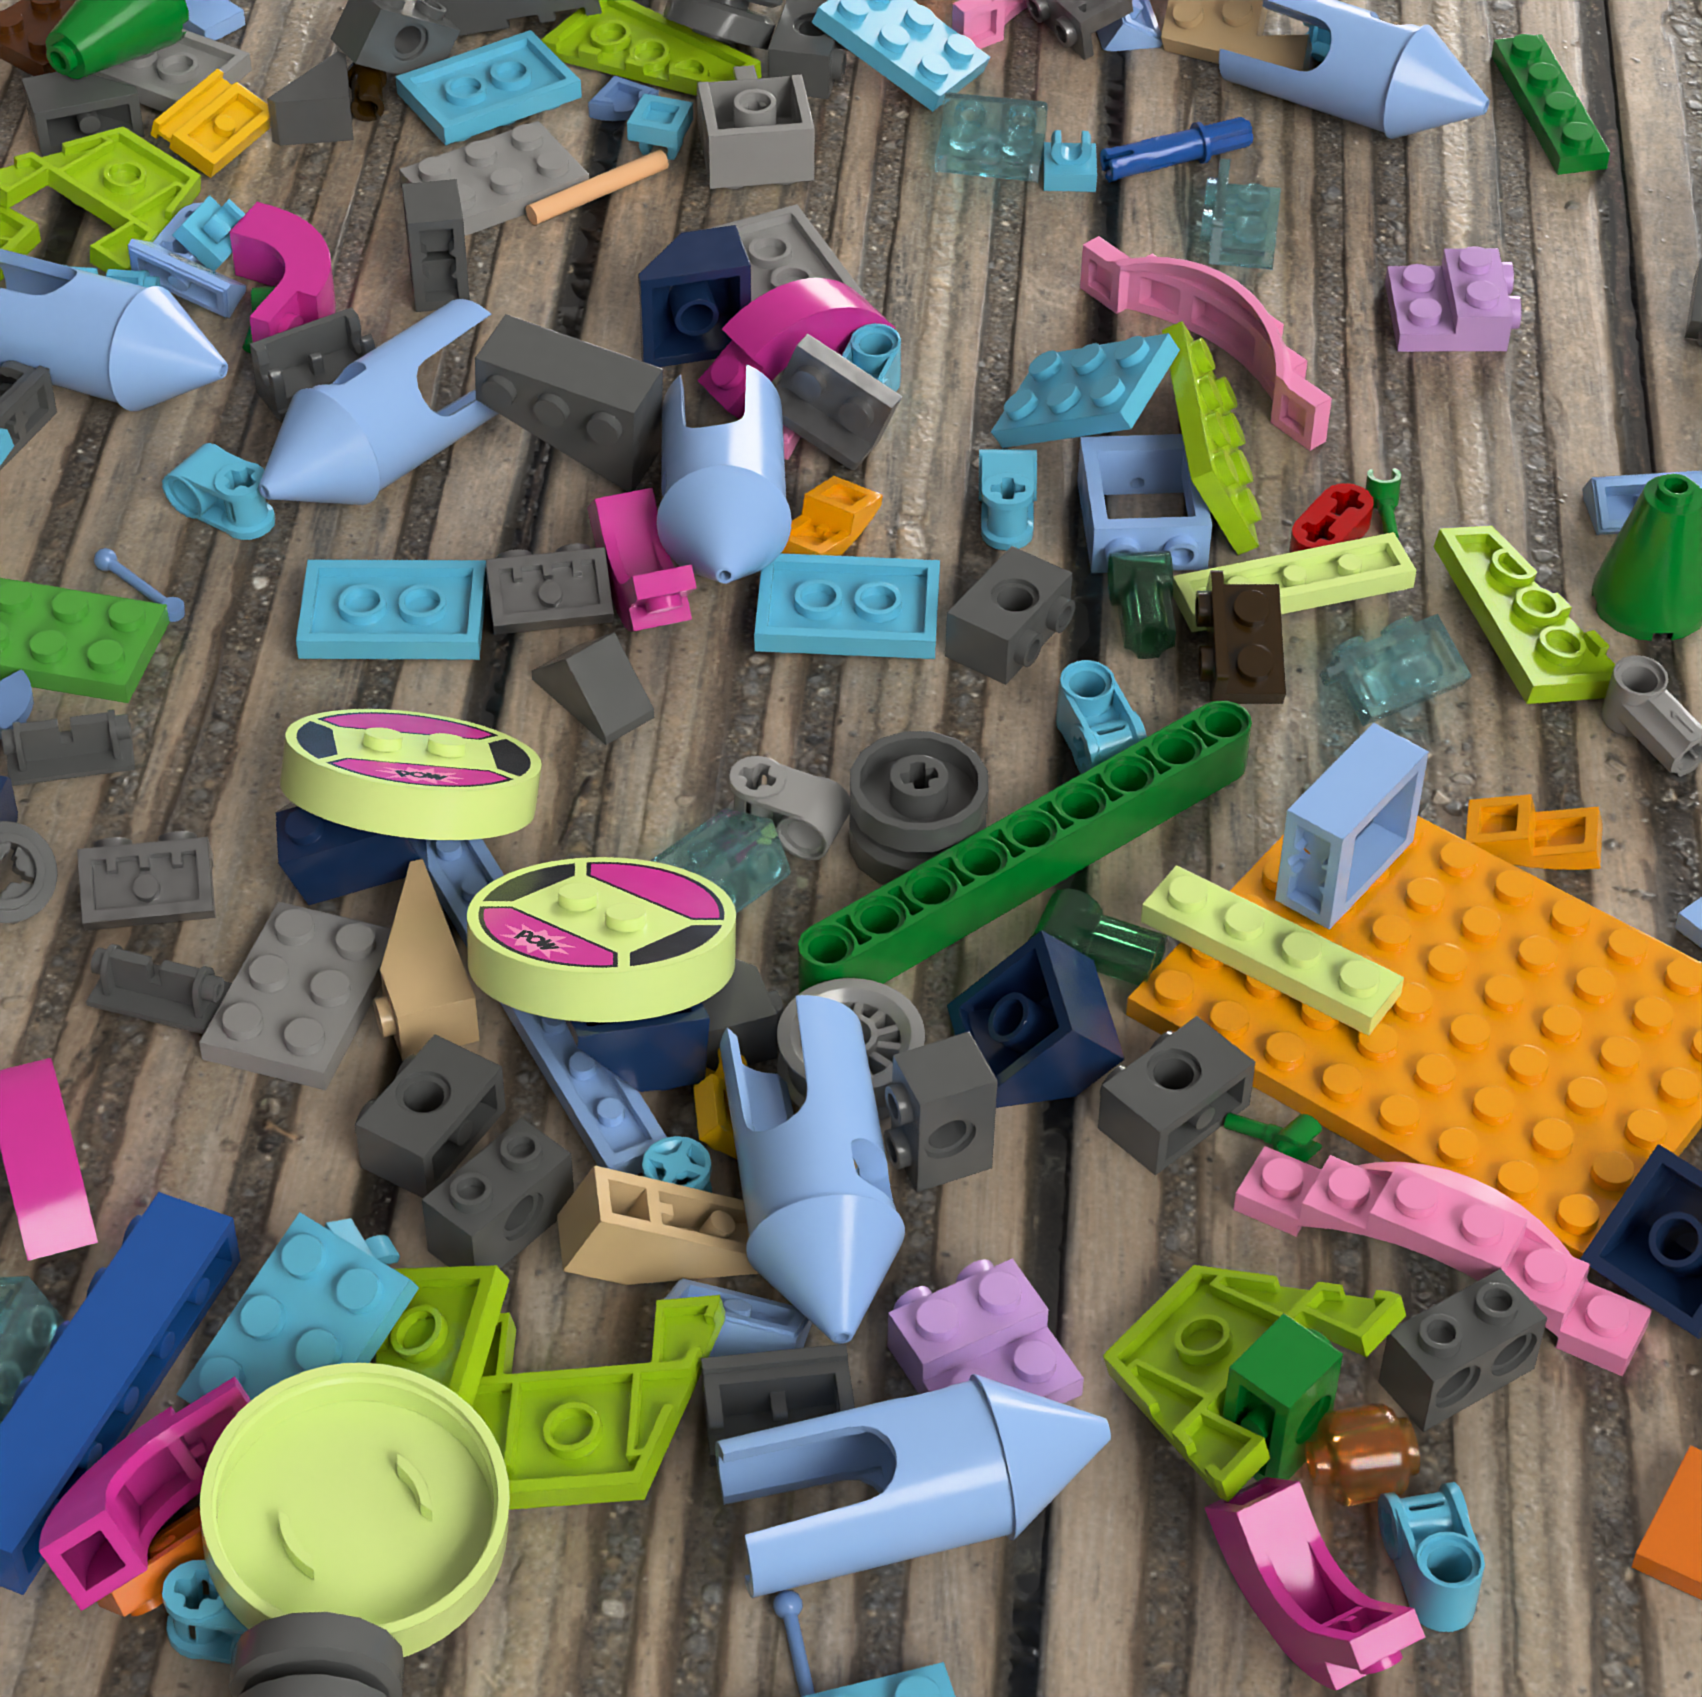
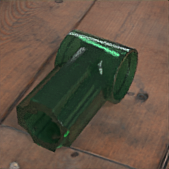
[1108,551,1176,659]
[1028,888,1167,986]

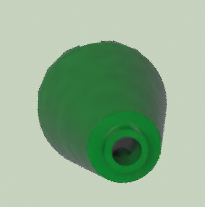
[46,0,189,79]
[1592,473,1702,641]

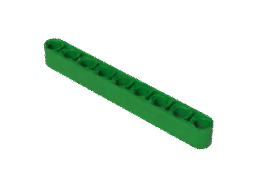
[798,701,1252,994]

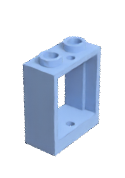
[1077,434,1212,573]
[1275,723,1429,930]

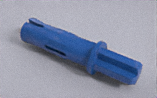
[1100,117,1253,182]

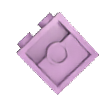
[1385,246,1521,352]
[887,1258,1084,1404]

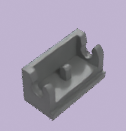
[250,307,375,423]
[0,361,57,471]
[701,1344,855,1467]

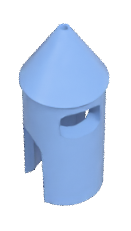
[1219,0,1490,139]
[0,248,228,411]
[258,299,499,505]
[657,365,792,583]
[720,995,905,1344]
[715,1374,1111,1598]

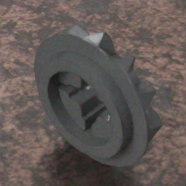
[0,821,58,925]

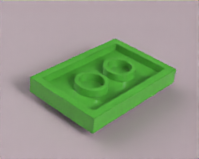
[0,578,170,703]

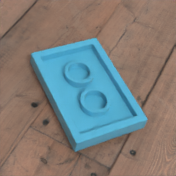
[812,0,991,112]
[395,30,582,146]
[991,333,1180,448]
[754,553,940,659]
[296,559,487,660]
[176,1212,419,1404]

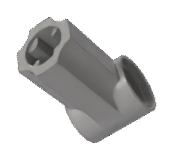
[1601,655,1702,777]

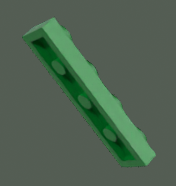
[1491,34,1610,175]

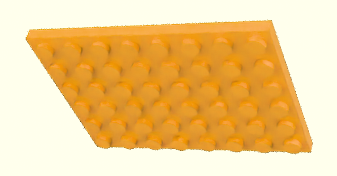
[1126,816,1702,1270]

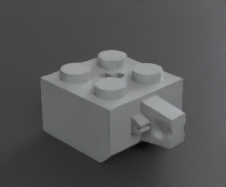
[697,65,815,189]

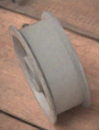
[777,978,925,1121]

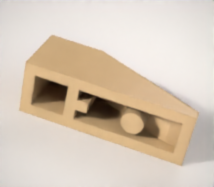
[373,859,480,1061]
[557,1165,759,1285]

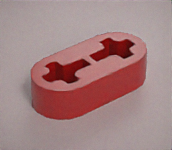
[1289,483,1374,553]

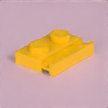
[150,68,271,178]

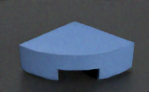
[588,76,659,121]
[0,669,34,740]

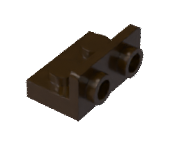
[1195,570,1286,704]

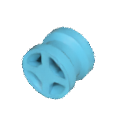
[642,1136,712,1193]

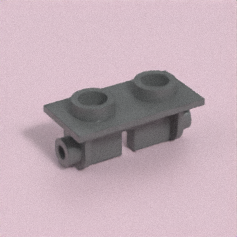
[1,709,135,786]
[86,944,232,1034]

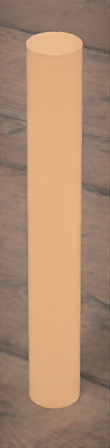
[526,149,669,225]

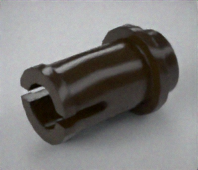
[347,62,387,122]

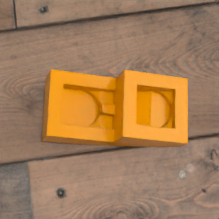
[781,476,883,556]
[1465,794,1603,870]

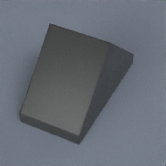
[267,51,354,146]
[532,632,654,745]

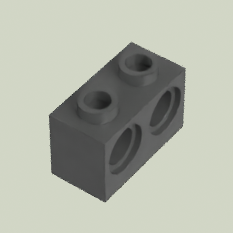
[402,179,470,312]
[1378,1268,1547,1432]

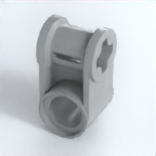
[727,756,850,861]

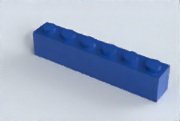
[0,1192,241,1595]

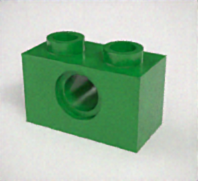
[1222,1313,1343,1481]

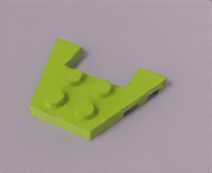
[0,126,201,273]
[1103,1265,1406,1502]
[472,1295,726,1510]

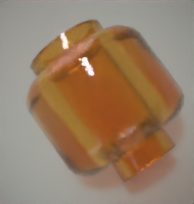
[1305,1403,1420,1507]

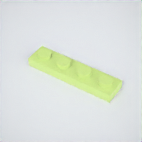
[1171,532,1416,632]
[1141,865,1404,1036]

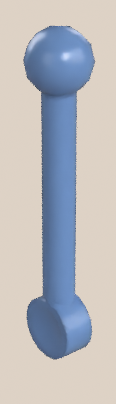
[94,548,185,622]
[773,1590,815,1697]

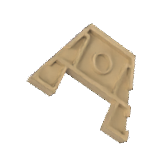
[1161,0,1312,72]

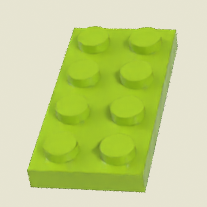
[1162,321,1262,555]

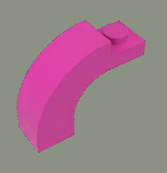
[229,202,336,342]
[697,278,896,419]
[587,488,697,632]
[0,1058,98,1261]
[39,1376,251,1611]
[1204,1477,1425,1691]

